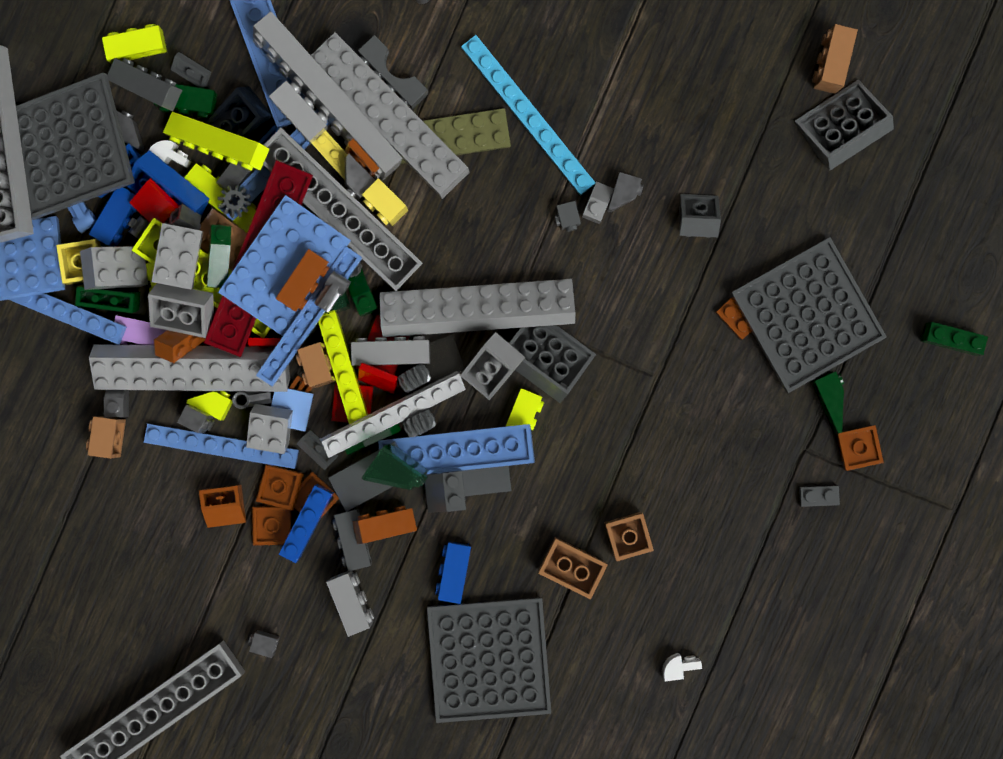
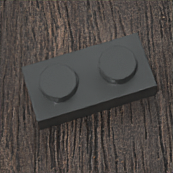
[171,52,211,89]
[297,430,338,470]
[799,486,840,507]

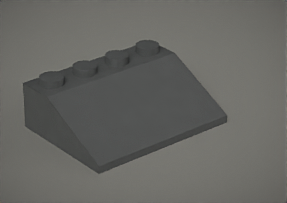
[795,80,894,170]
[509,325,596,403]

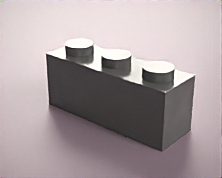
[332,508,372,572]

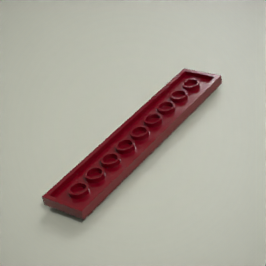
[204,160,313,357]

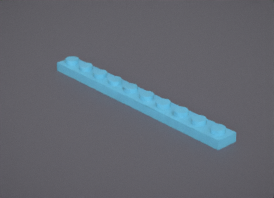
[461,35,595,196]

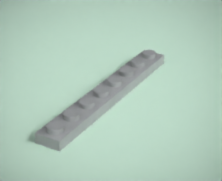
[319,371,466,458]

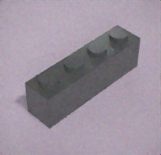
[107,58,182,111]

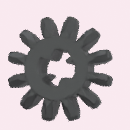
[218,185,251,218]
[398,364,431,393]
[403,409,436,437]

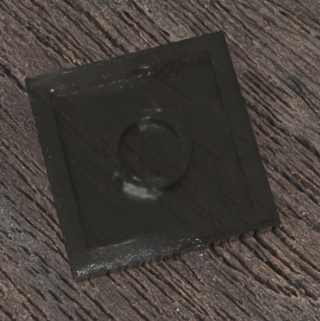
[424,335,465,383]

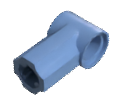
[68,202,97,233]

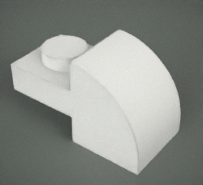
[148,140,191,169]
[662,653,702,681]

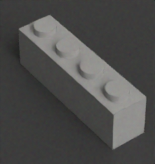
[351,336,430,366]

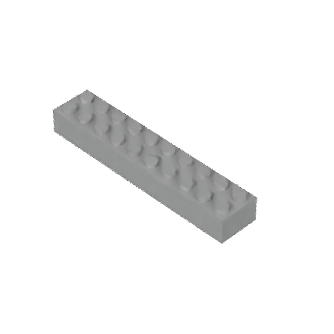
[253,12,403,181]
[311,32,470,199]
[0,45,34,243]
[263,128,423,291]
[380,279,575,337]
[89,345,290,392]
[60,640,245,759]

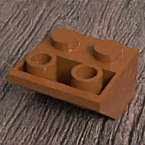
[199,485,246,528]

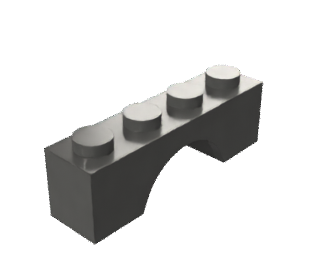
[358,35,429,110]

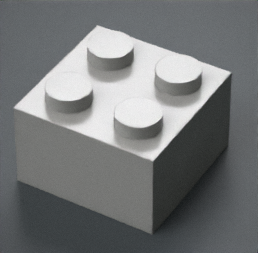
[246,404,293,454]

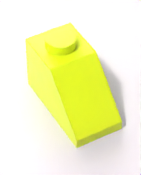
[186,391,233,420]

